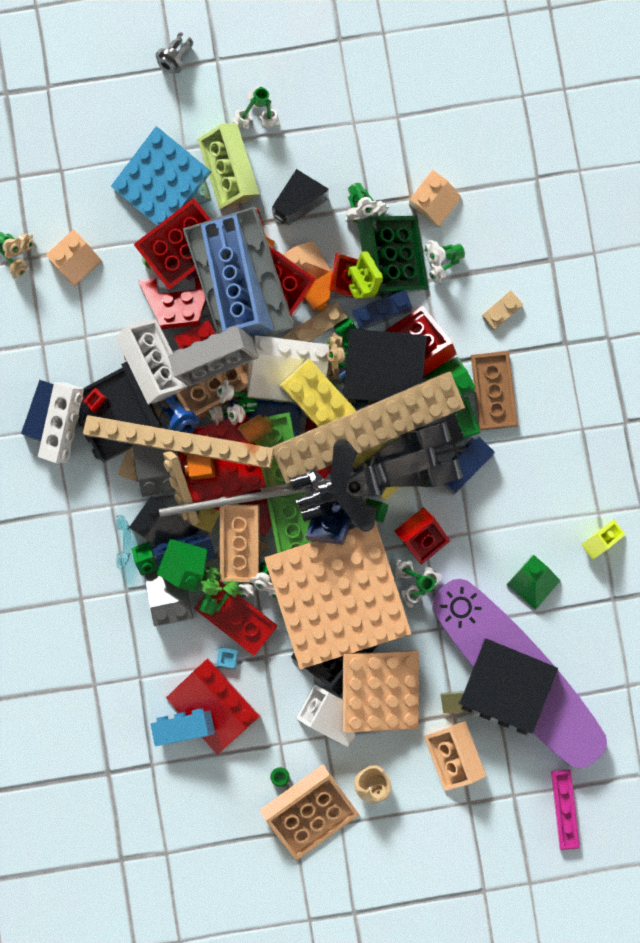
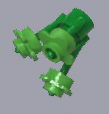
[200,566,243,615]

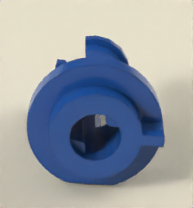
[161,396,200,434]

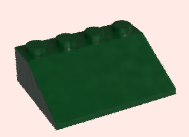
[358,215,429,296]

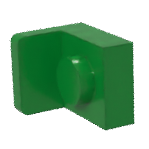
[131,542,159,576]

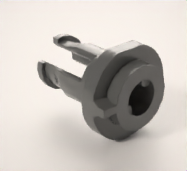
[155,32,194,73]

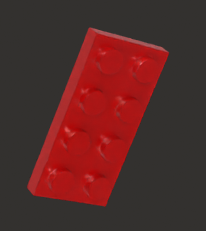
[193,579,278,656]

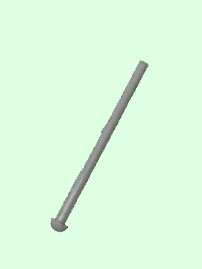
[159,483,312,517]

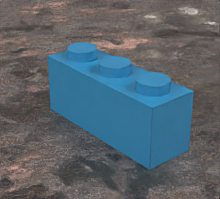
[150,708,215,746]

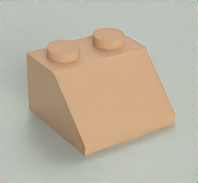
[409,170,462,227]
[46,229,102,287]

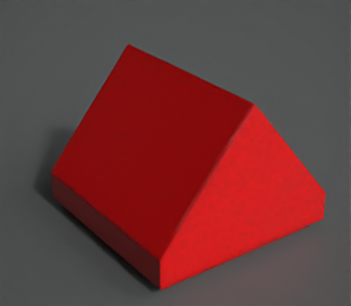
[83,388,108,413]

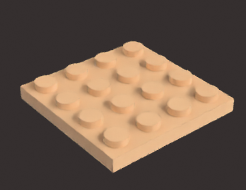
[343,650,419,733]

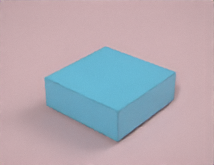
[216,647,238,669]

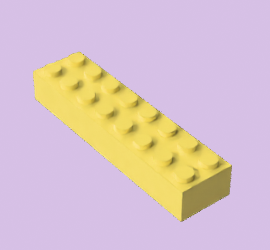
[279,359,399,500]

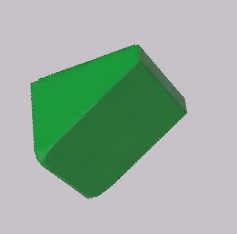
[334,318,357,344]
[365,498,389,523]

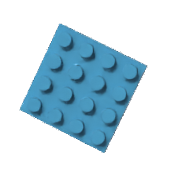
[111,126,212,226]

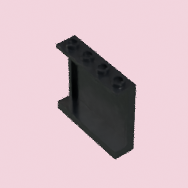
[343,329,427,404]
[77,361,164,463]
[458,638,558,736]

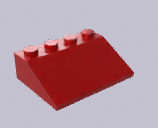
[133,198,211,292]
[269,245,317,319]
[384,306,457,377]
[166,658,261,755]

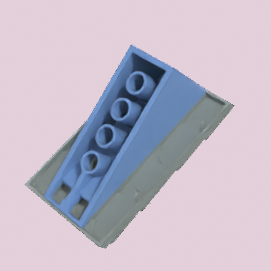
[183,207,294,338]

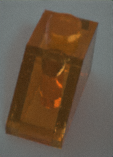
[238,414,273,445]

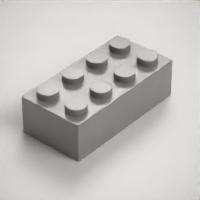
[168,326,258,387]

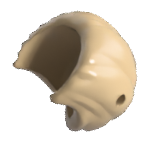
[354,765,392,804]

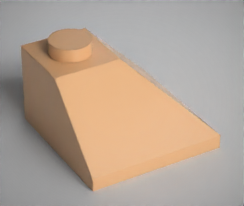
[283,240,331,280]

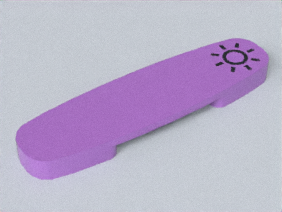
[431,579,607,768]

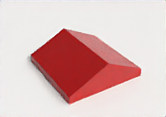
[329,253,361,299]

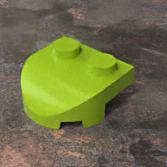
[348,251,383,299]

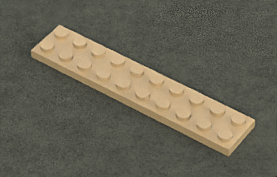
[271,372,465,484]

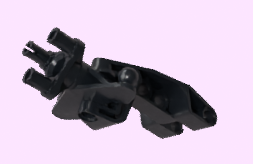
[290,421,463,532]

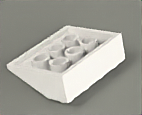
[247,335,329,403]

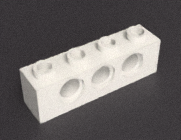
[38,382,84,463]

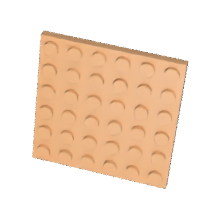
[264,522,412,669]

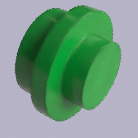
[270,767,290,787]

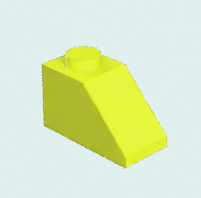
[581,520,626,560]

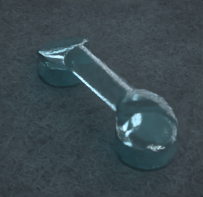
[116,515,131,568]

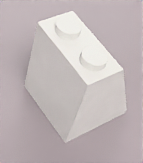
[297,684,356,747]

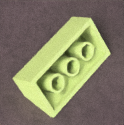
[197,124,260,209]

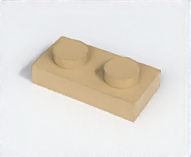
[482,290,523,330]

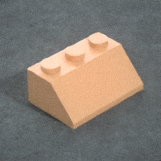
[424,721,486,791]

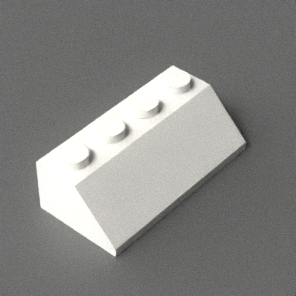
[116,319,189,404]

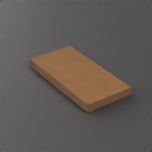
[471,351,518,431]

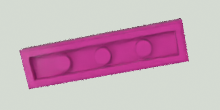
[551,769,580,850]

